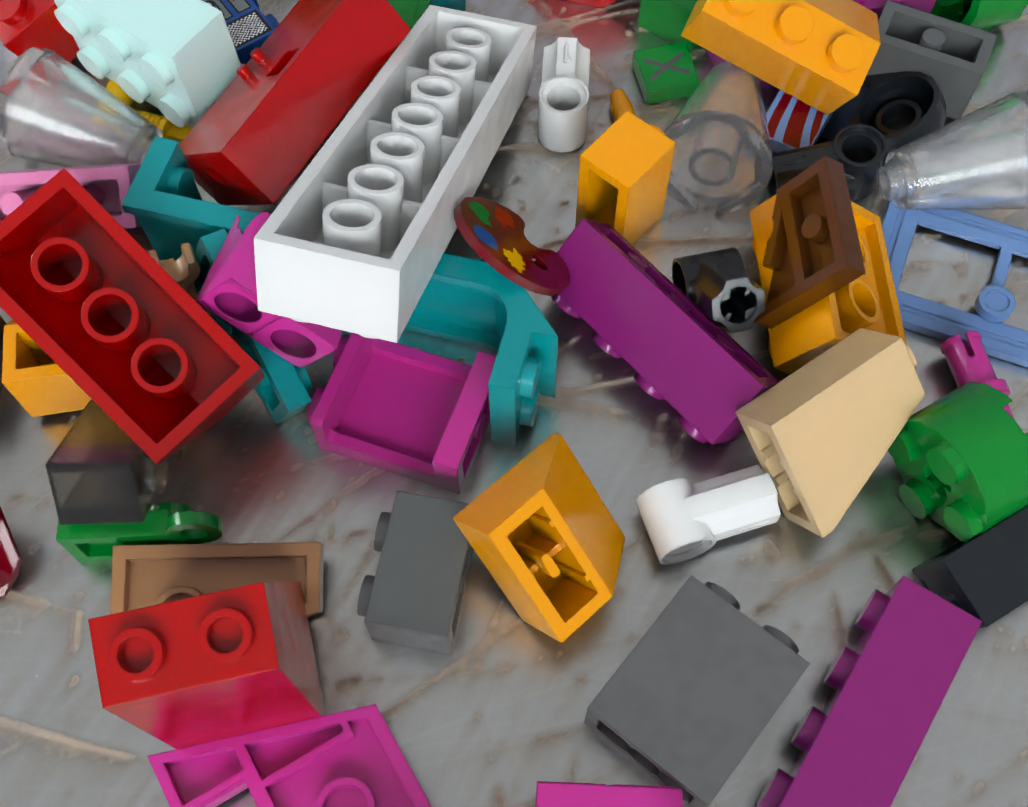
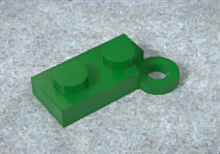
[56,502,223,562]

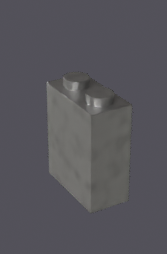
[584,575,810,807]

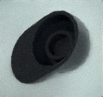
[821,71,946,159]

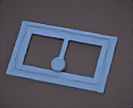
[882,190,1028,368]

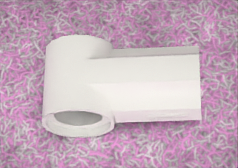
[538,37,591,153]
[636,464,781,565]

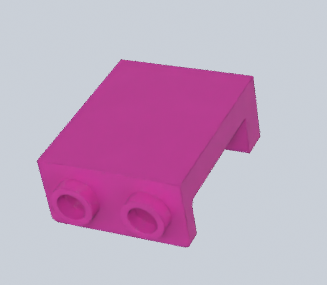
[307,333,496,494]

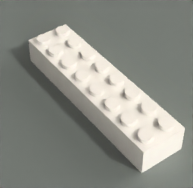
[253,5,537,343]

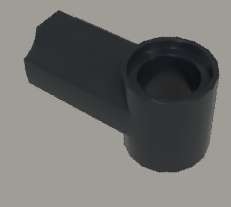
[763,124,887,201]
[672,247,766,333]

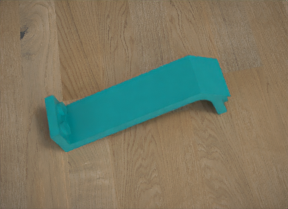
[121,137,558,446]

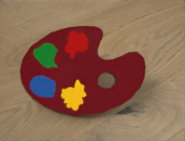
[454,196,571,296]

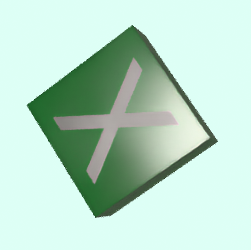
[632,42,700,104]

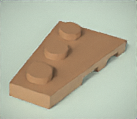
[110,542,324,617]

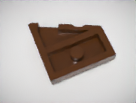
[754,156,865,329]

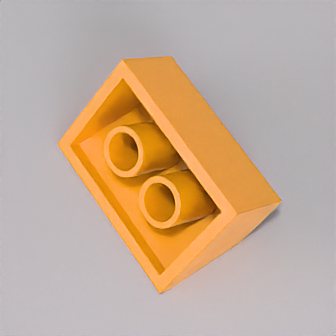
[681,0,881,115]
[750,194,907,375]

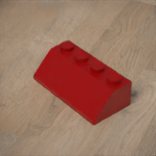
[0,168,265,465]

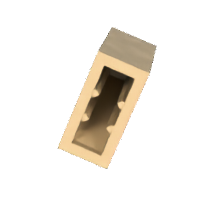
[736,328,925,538]

